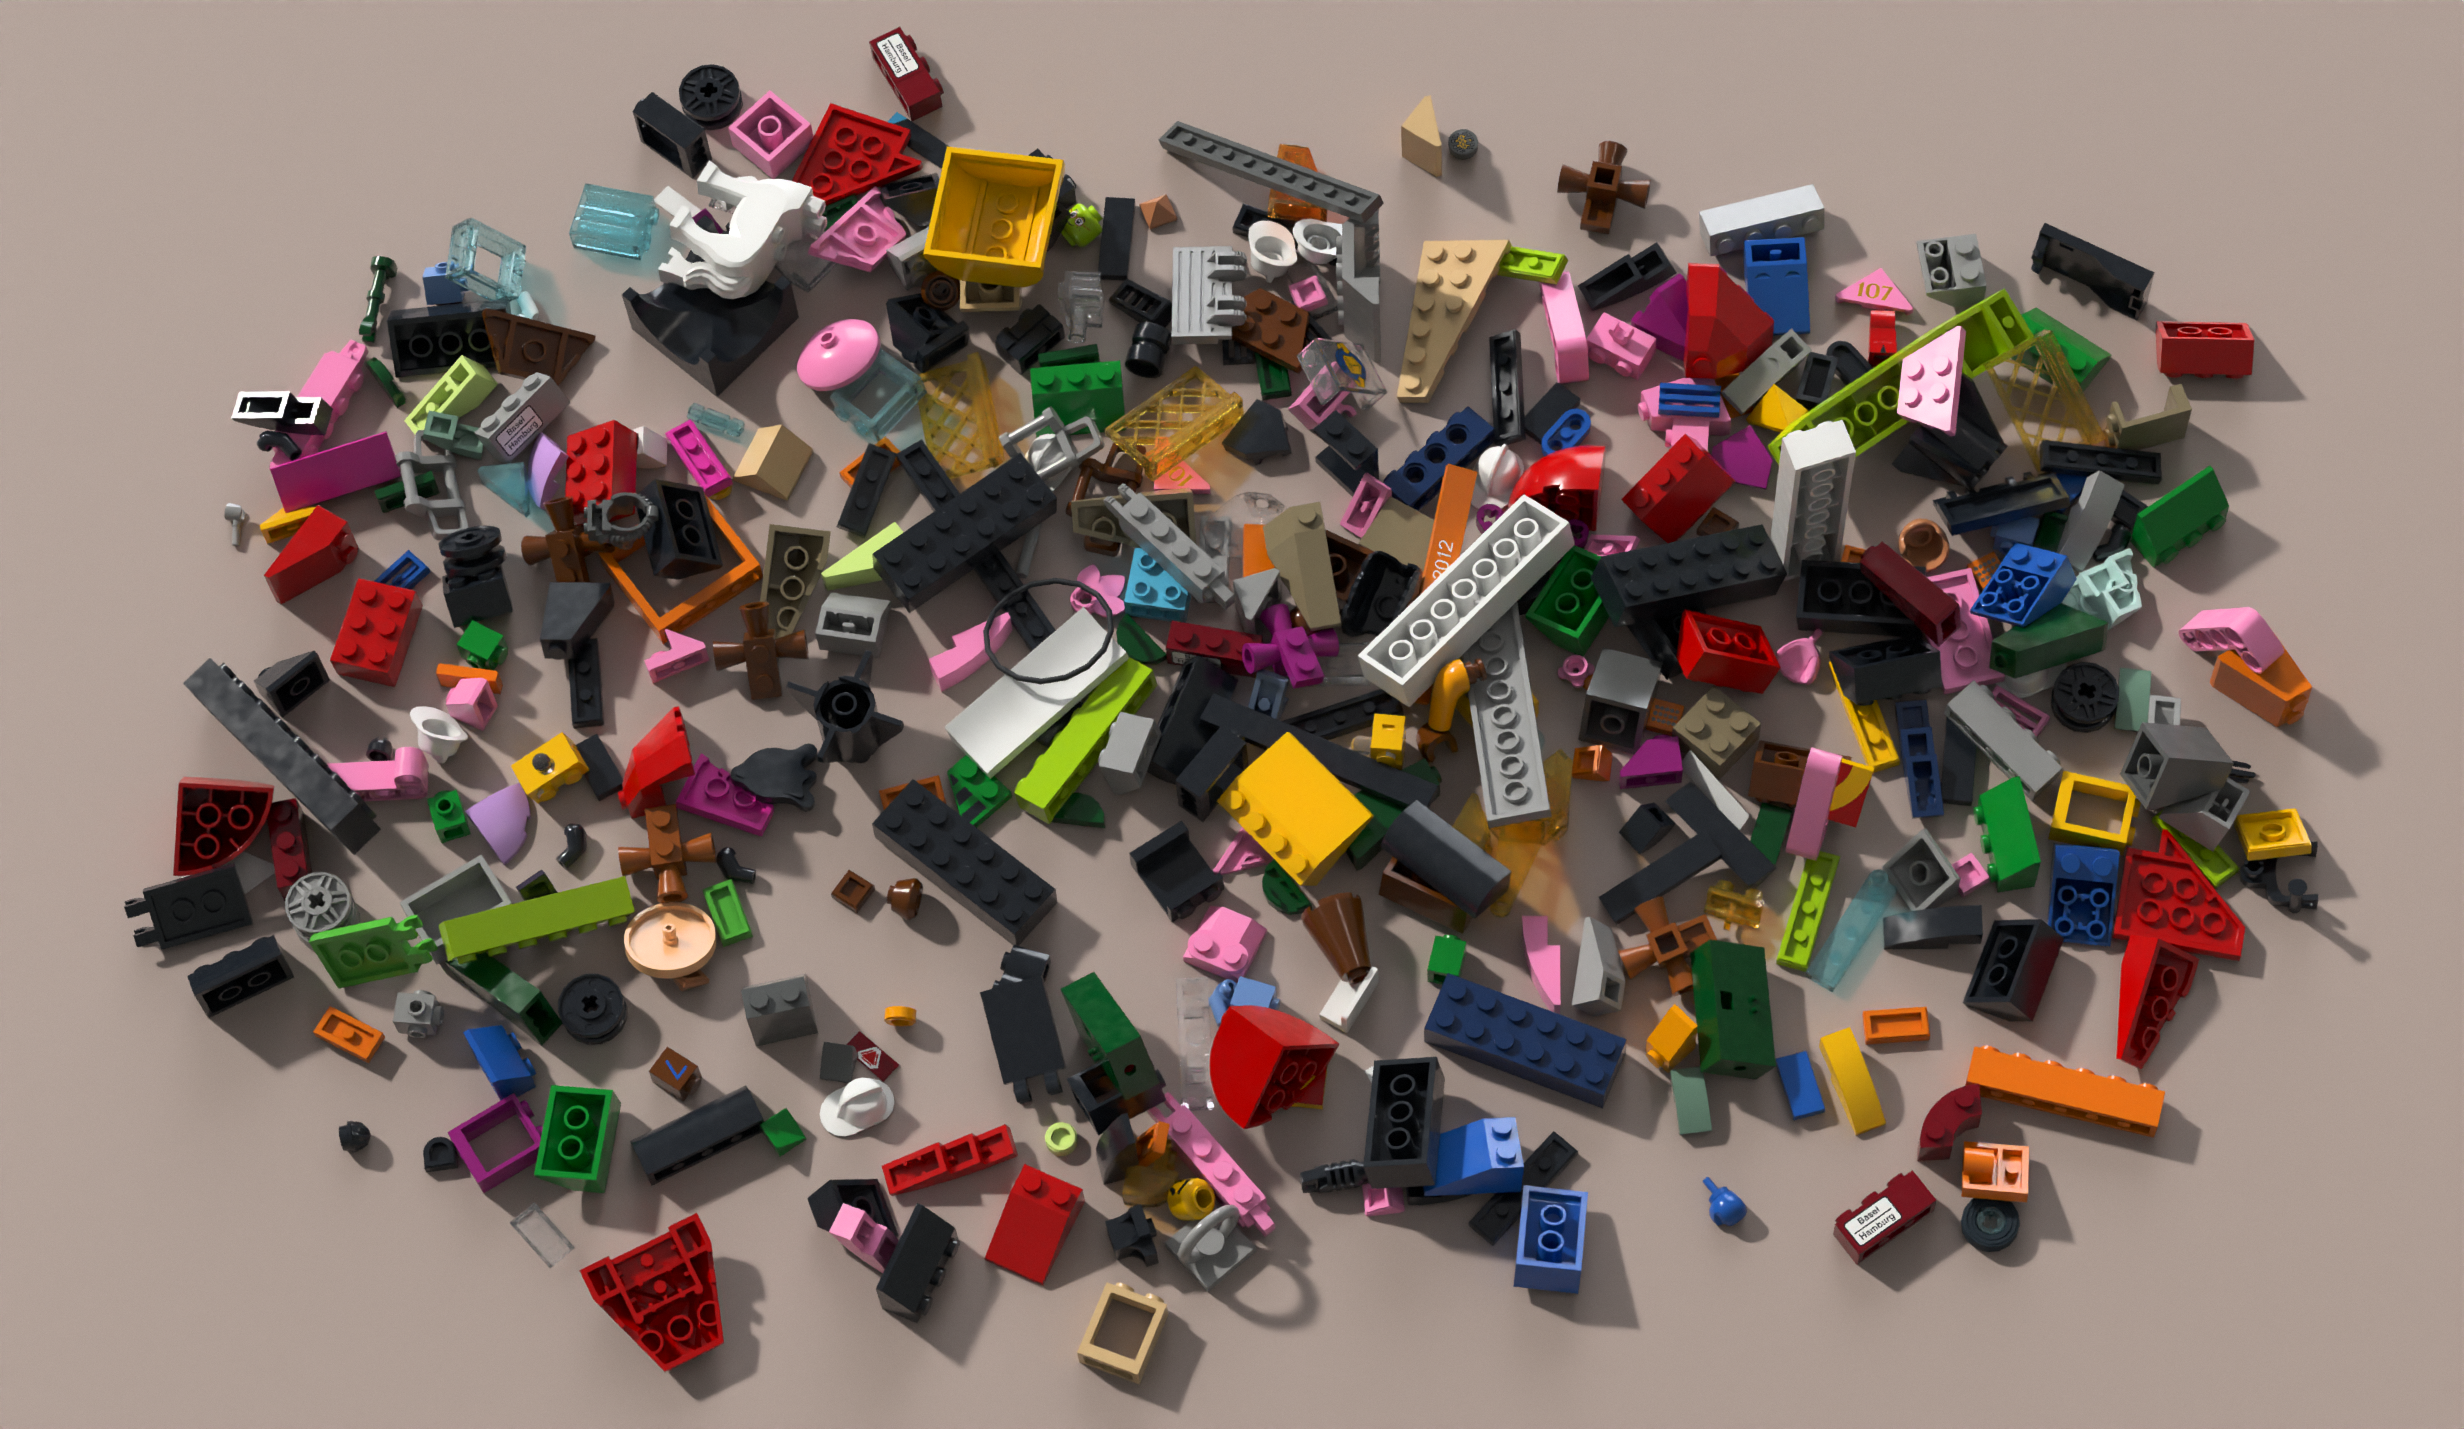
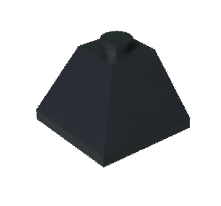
[880,173,940,227]
[886,293,958,364]
[254,651,330,718]
[807,1179,899,1237]

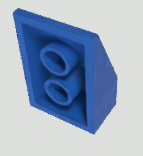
[1423,1117,1524,1196]
[1513,1185,1588,1294]

